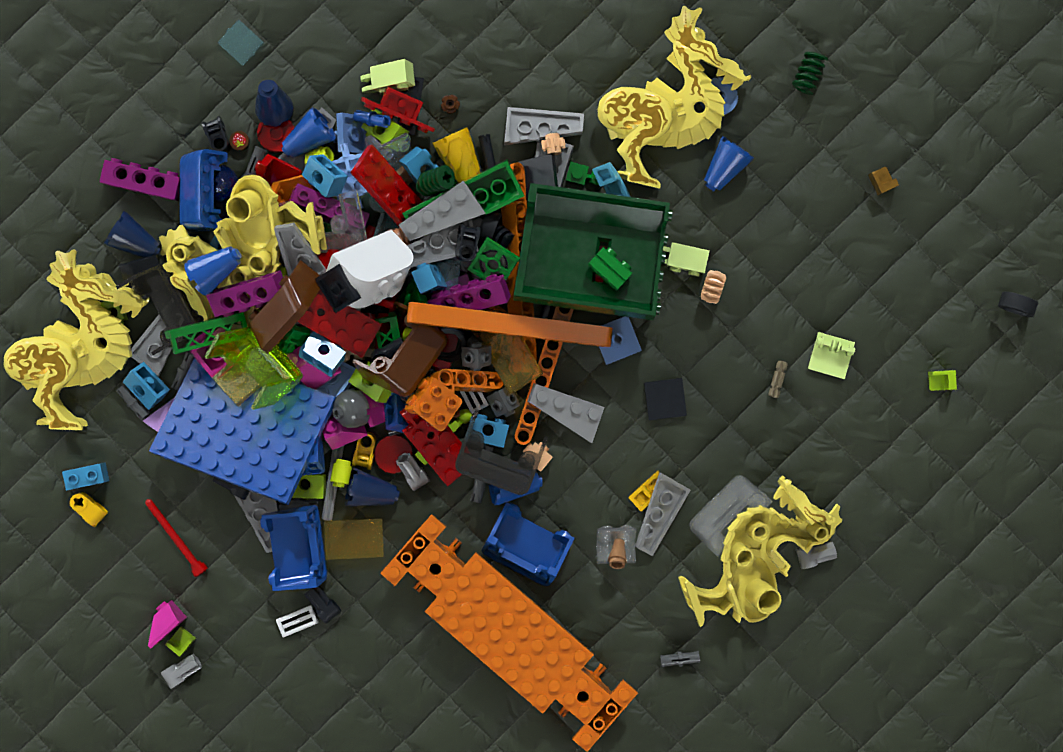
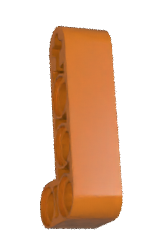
[430,369,504,393]

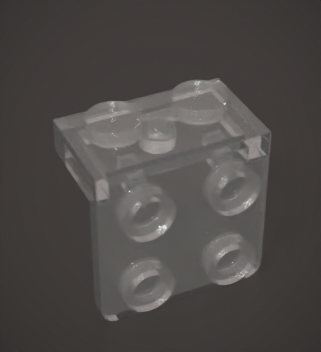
[365,133,412,171]
[596,525,636,564]

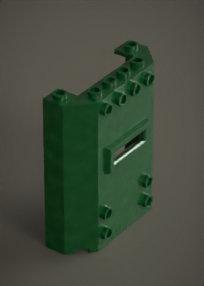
[513,183,673,320]

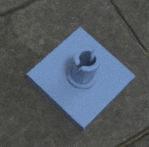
[333,113,369,155]
[599,316,642,365]

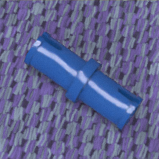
[353,110,391,128]

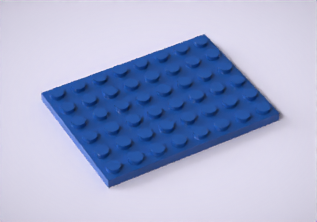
[149,358,336,505]

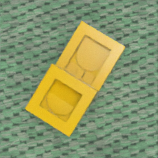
[628,471,659,511]

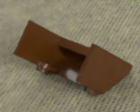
[248,260,320,354]
[352,301,448,397]

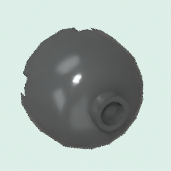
[333,388,370,428]

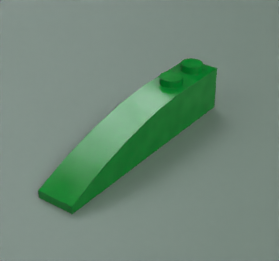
[402,159,525,220]

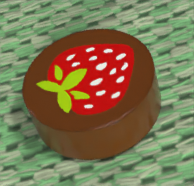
[230,131,250,151]

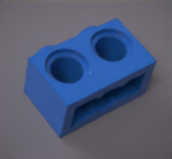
[384,392,413,433]

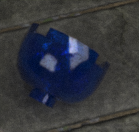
[214,164,238,203]

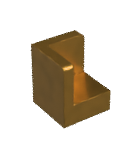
[868,167,899,195]

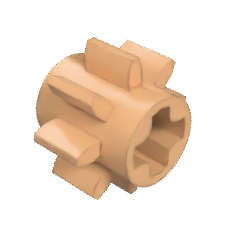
[541,133,566,155]

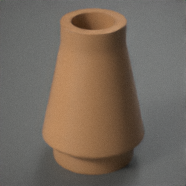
[608,539,627,569]

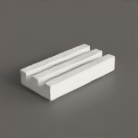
[457,378,488,414]
[276,605,319,637]

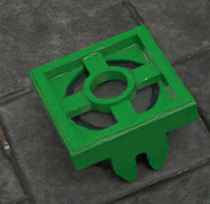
[467,237,520,281]

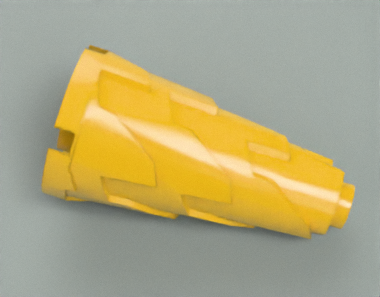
[432,127,481,184]

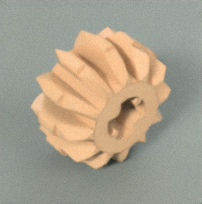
[701,270,726,304]

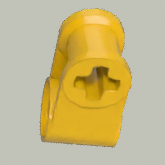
[352,432,376,470]
[70,492,108,527]

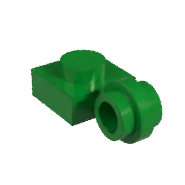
[566,162,599,186]
[279,325,311,354]

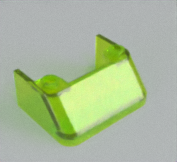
[205,327,303,410]

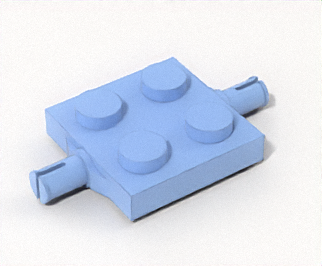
[332,143,368,210]

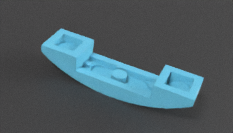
[592,162,631,197]

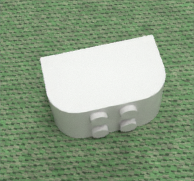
[326,230,413,308]

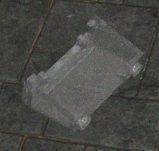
[690,475,773,557]

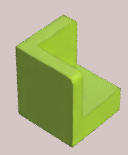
[928,370,957,391]
[165,626,196,657]

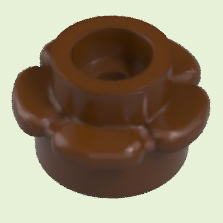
[441,95,460,114]

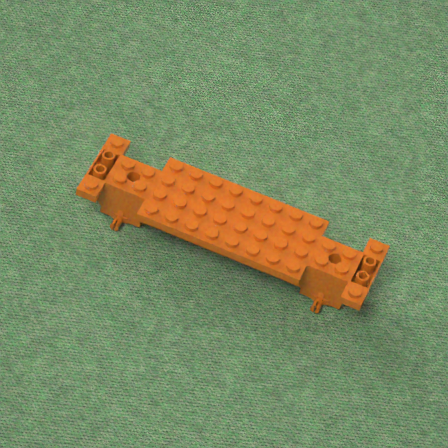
[380,514,638,752]

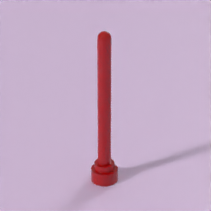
[145,499,208,577]

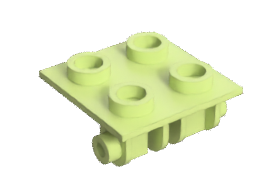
[808,332,855,379]

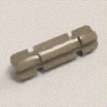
[768,361,788,398]

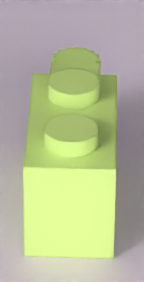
[361,59,415,95]
[663,242,709,277]

